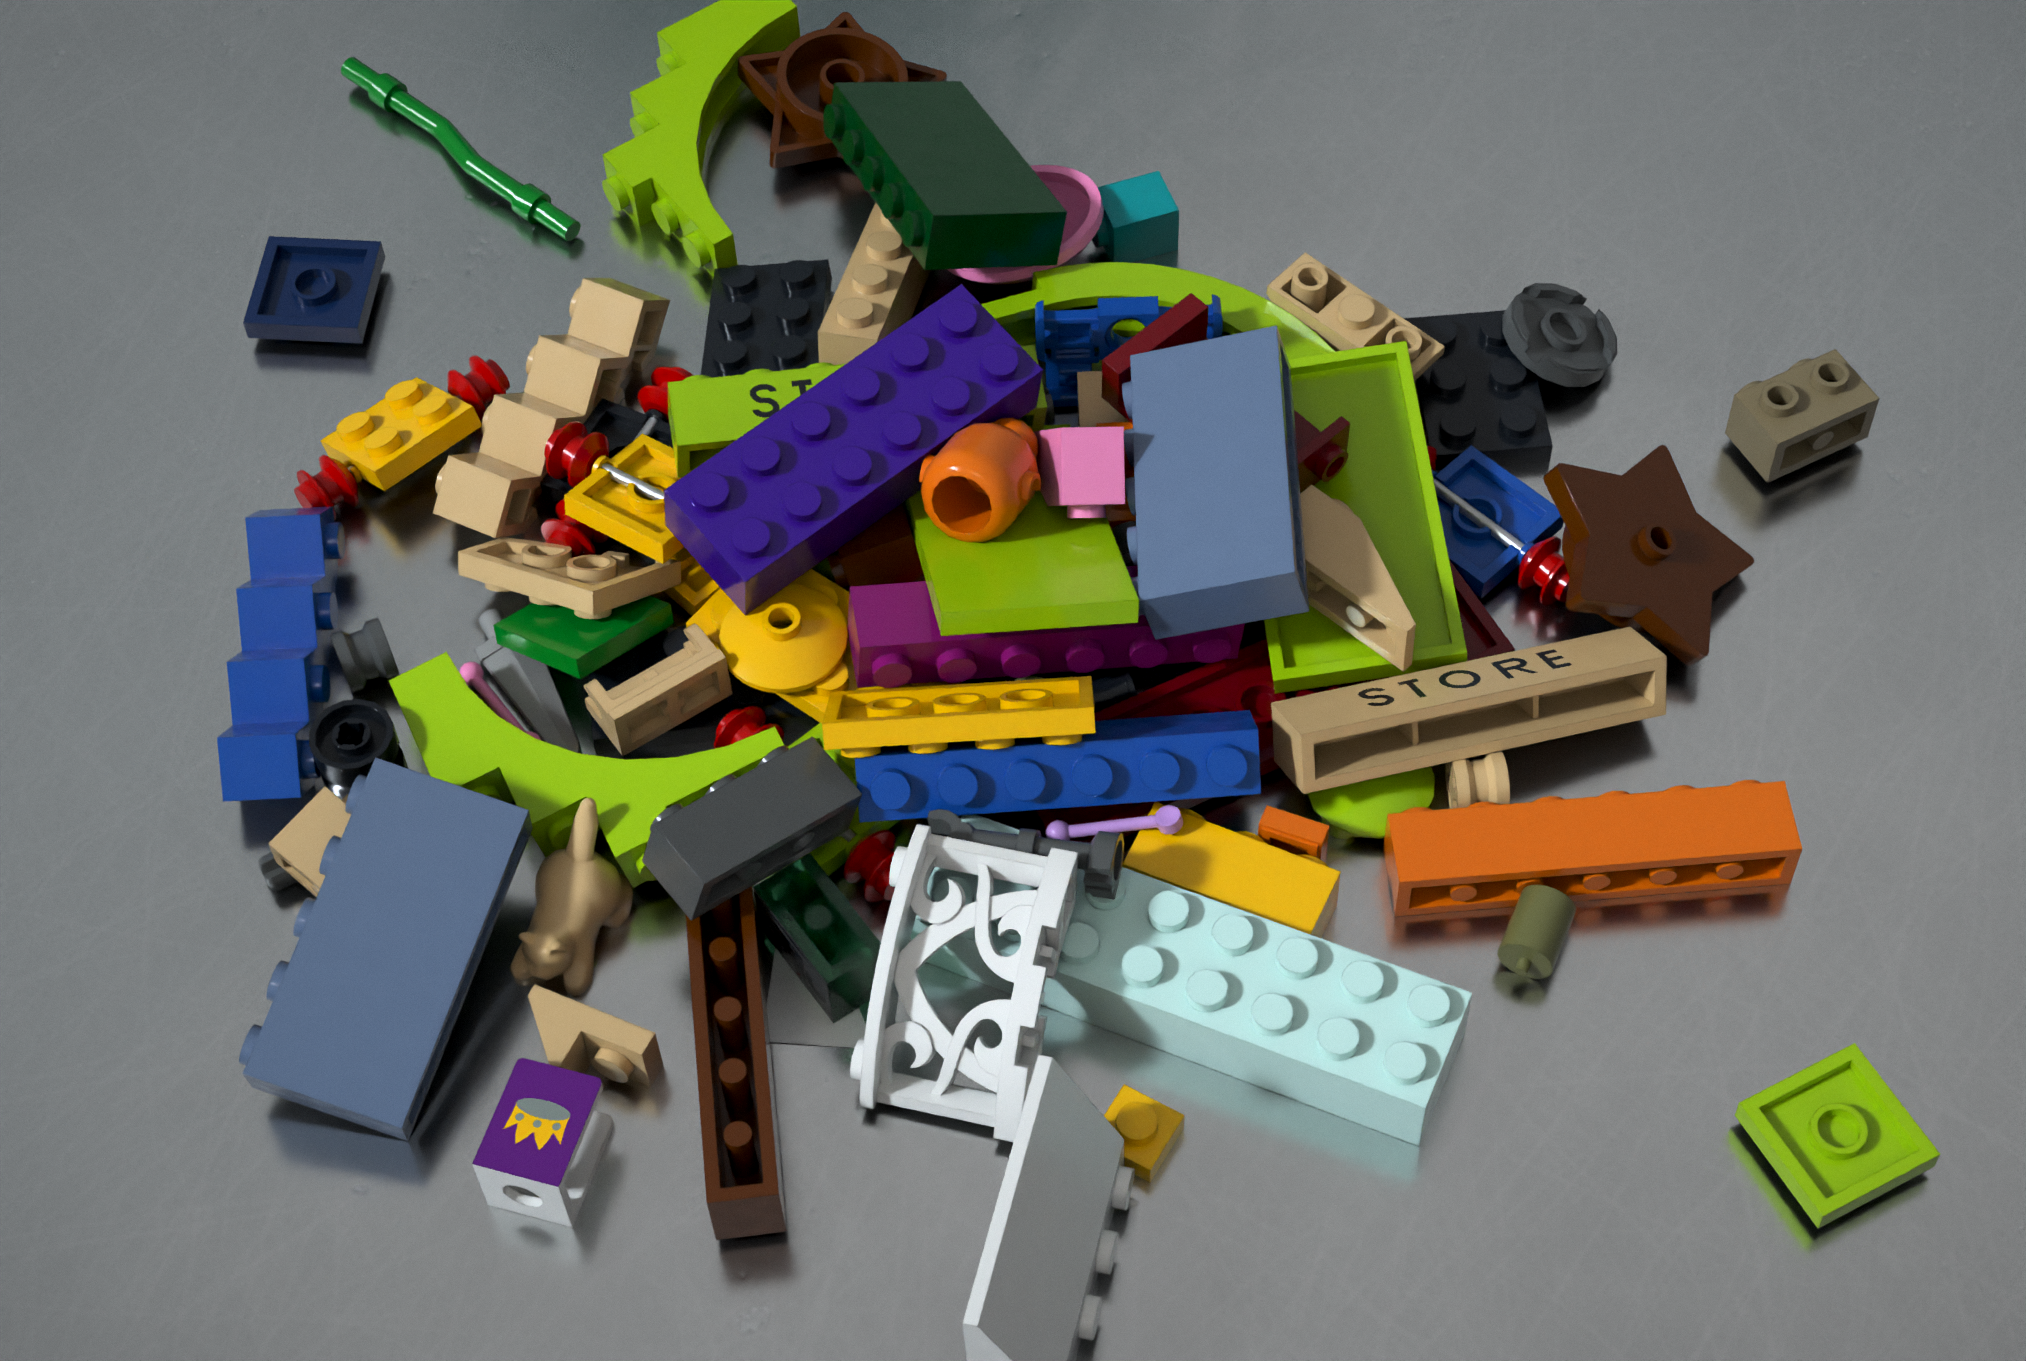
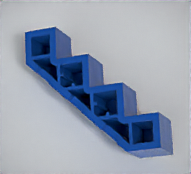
[217,507,345,802]

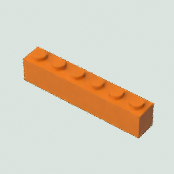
[1383,780,1802,917]

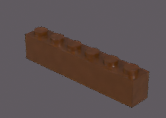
[686,884,787,1240]

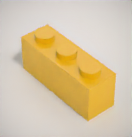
[1122,802,1341,938]

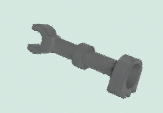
[927,809,1124,899]

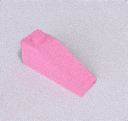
[1034,427,1125,518]

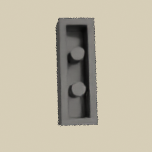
[642,736,862,921]

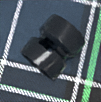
[309,699,409,800]

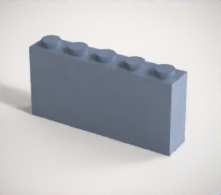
[1122,325,1309,640]
[239,757,533,1141]

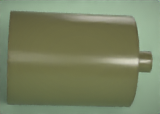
[1497,885,1576,979]

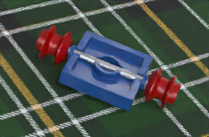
[1427,445,1570,606]

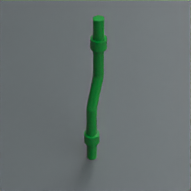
[341,57,581,241]

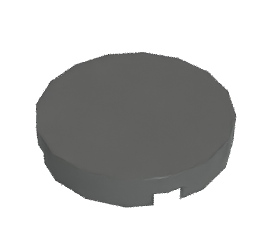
[1502,283,1617,387]

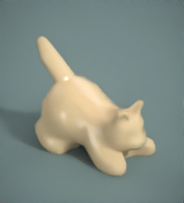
[510,798,633,996]

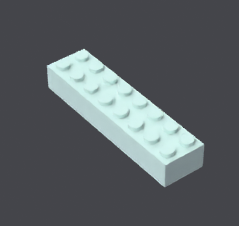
[911,814,1472,1146]

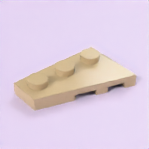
[458,537,681,619]

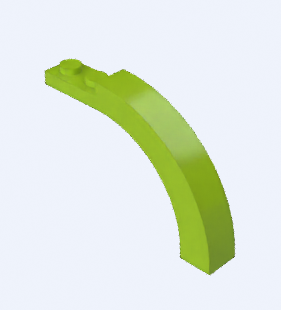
[981,262,1335,359]

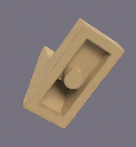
[528,984,663,1087]

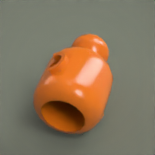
[919,418,1041,542]

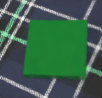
[493,596,674,679]

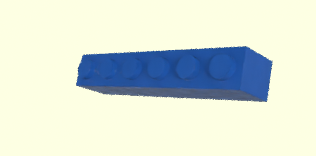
[854,710,1261,823]

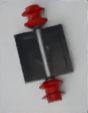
[540,367,693,558]

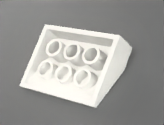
[963,1054,1135,1361]

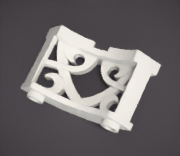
[850,824,1078,1142]

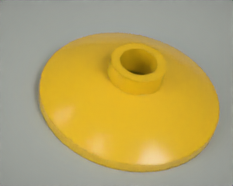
[719,584,848,694]

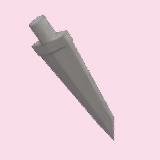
[474,608,580,753]

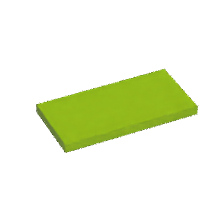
[1263,341,1467,694]
[904,424,1139,636]

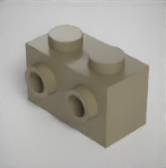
[1725,349,1880,483]

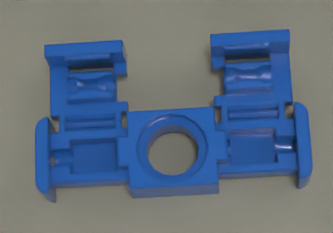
[1035,294,1223,407]

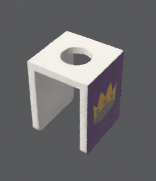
[472,1058,614,1228]

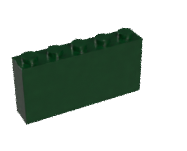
[823,81,1067,270]

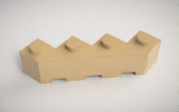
[433,278,670,538]

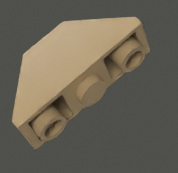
[1266,252,1445,381]

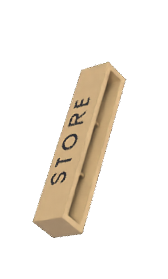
[1271,627,1667,794]

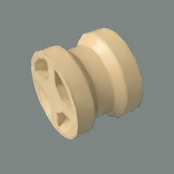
[1445,751,1510,809]

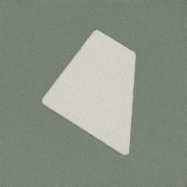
[767,940,866,1048]

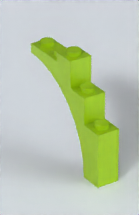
[602,0,801,276]
[389,652,785,888]

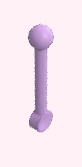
[1046,805,1184,841]

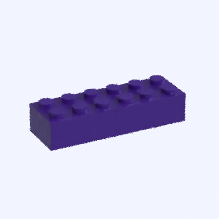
[664,284,1043,616]

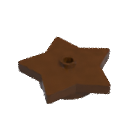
[737,12,947,169]
[1543,444,1754,667]

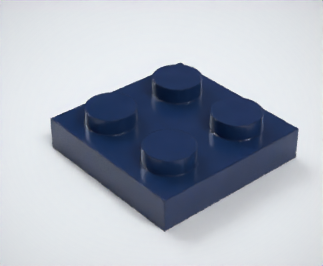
[243,236,385,344]

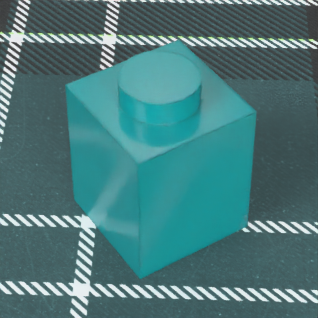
[1092,171,1179,263]

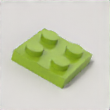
[1735,1043,1940,1228]

